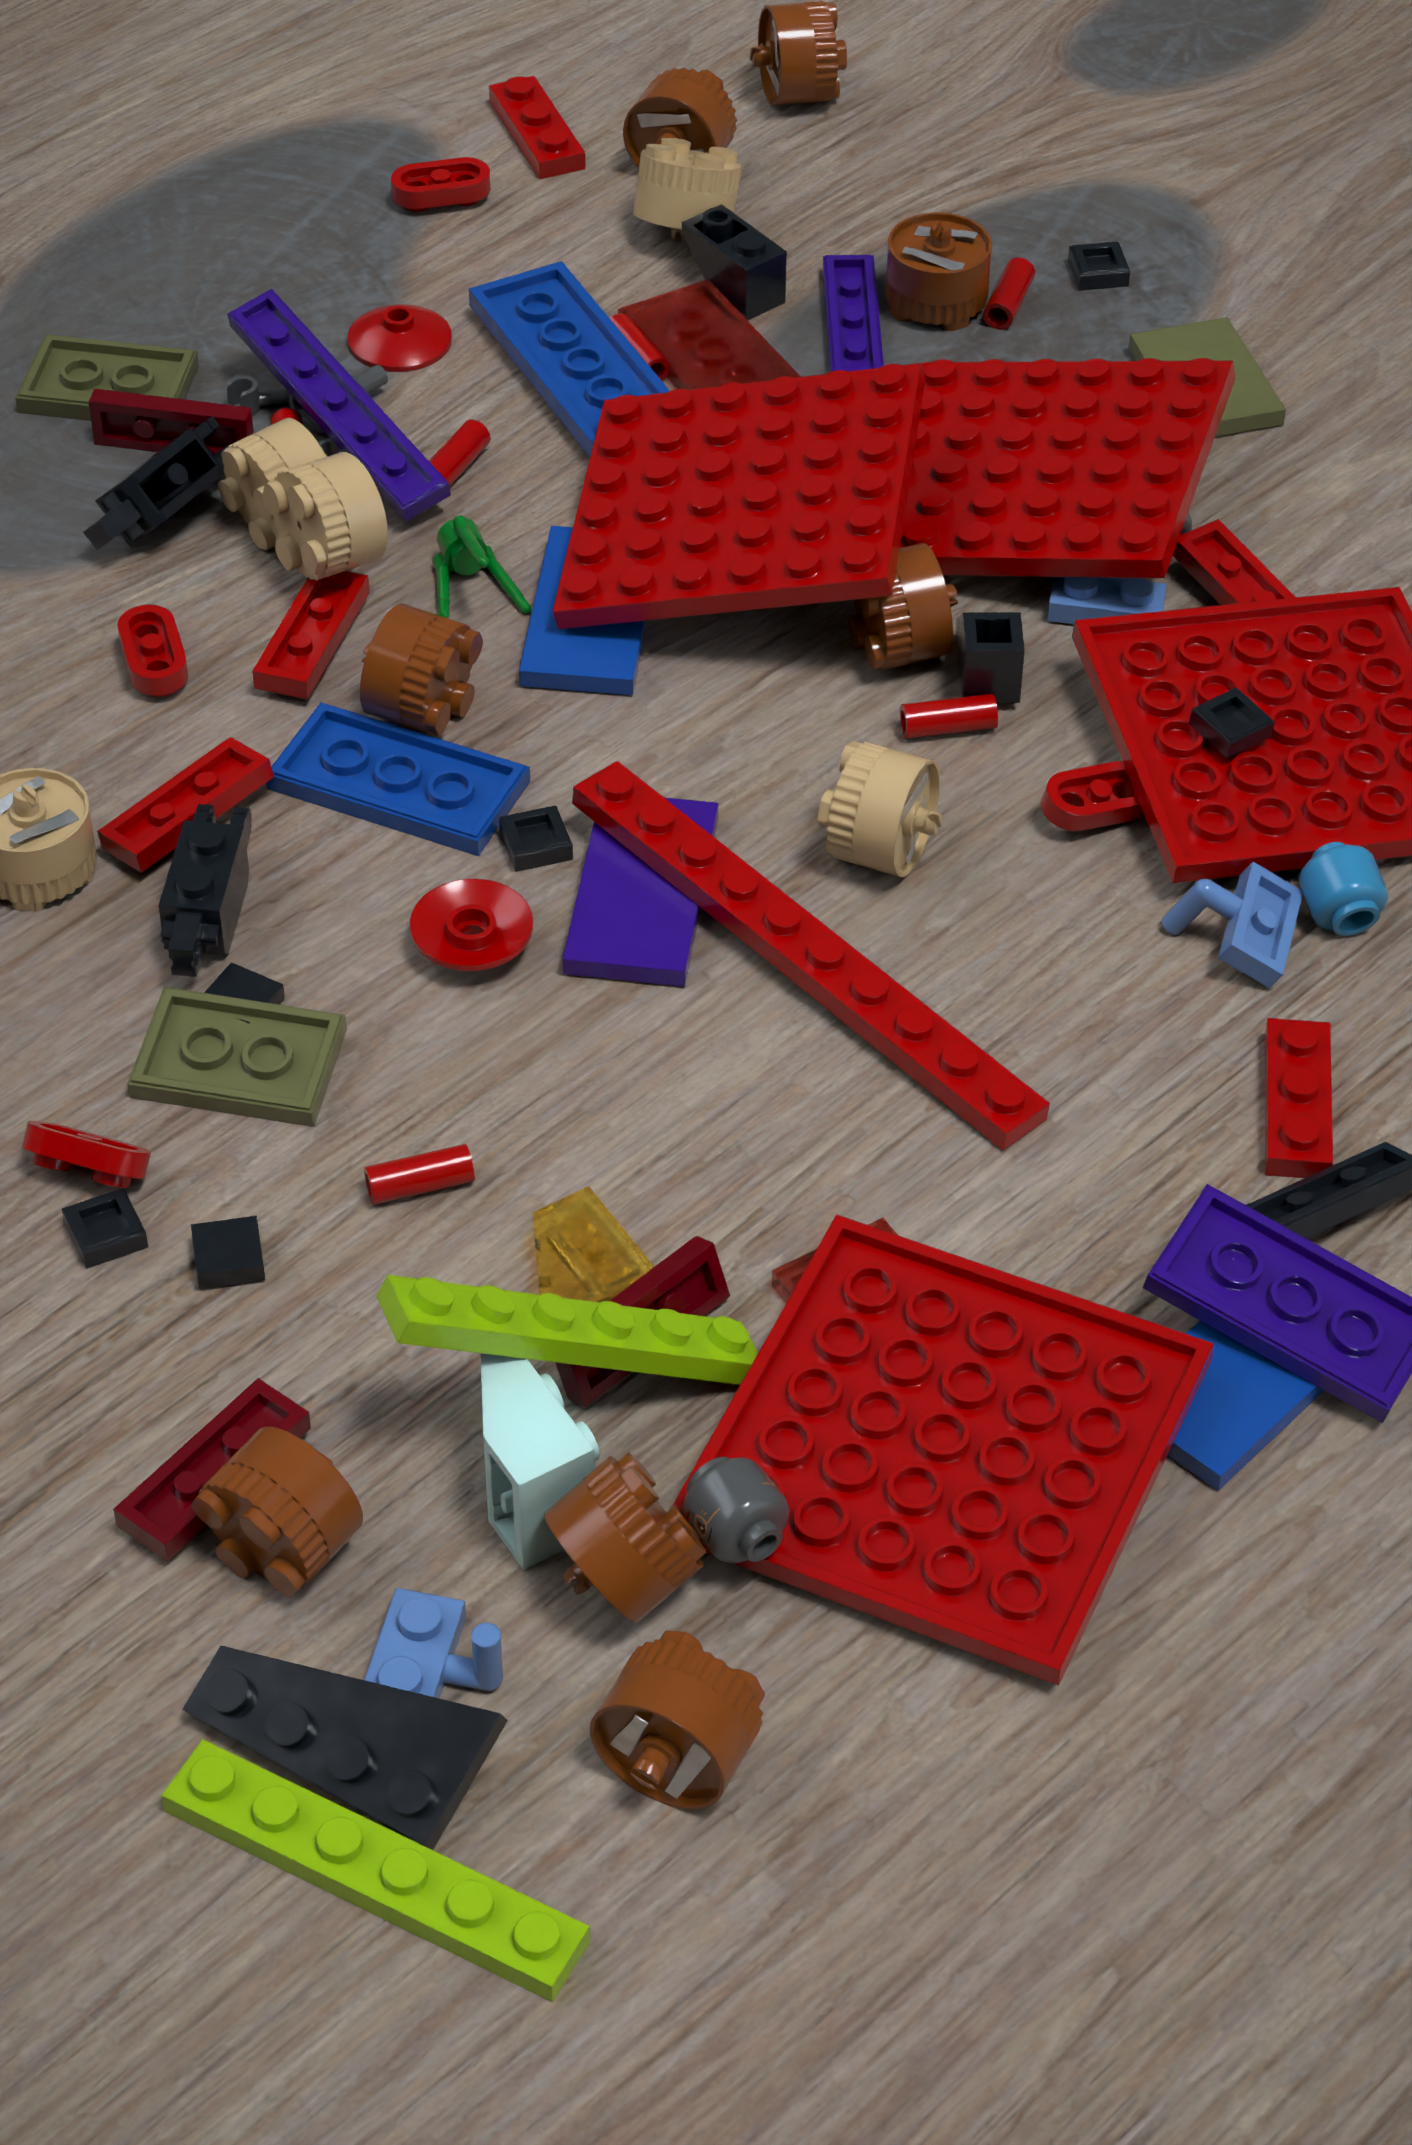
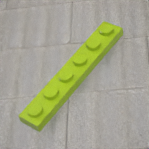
[376,1275,758,1385]
[161,1739,591,2002]

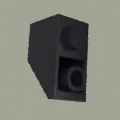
[682,204,787,322]
[956,612,1025,703]

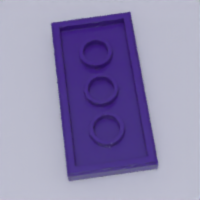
[563,797,718,987]
[1142,1184,1412,1423]

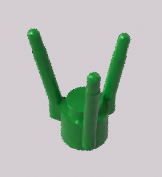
[432,515,531,618]

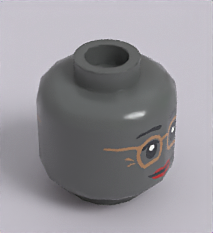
[683,1457,790,1564]

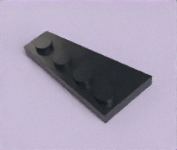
[182,1646,508,1850]

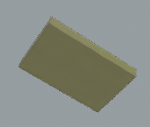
[1128,317,1286,437]
[15,334,199,421]
[127,987,347,1127]

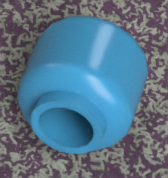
[1299,842,1388,936]

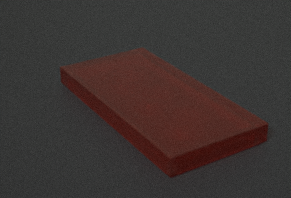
[618,279,801,390]

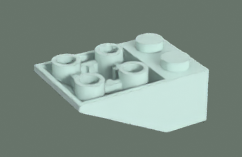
[480,1353,600,1570]

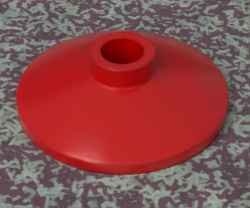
[347,304,452,372]
[410,879,533,971]

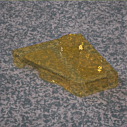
[532,1186,654,1303]

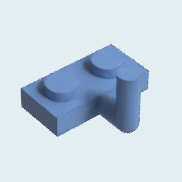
[1048,577,1167,624]
[1162,862,1303,988]
[364,1588,503,1699]

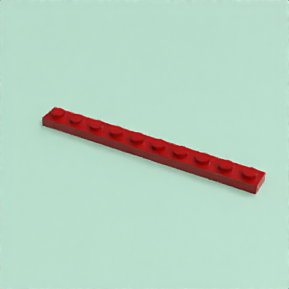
[572,761,1050,1151]

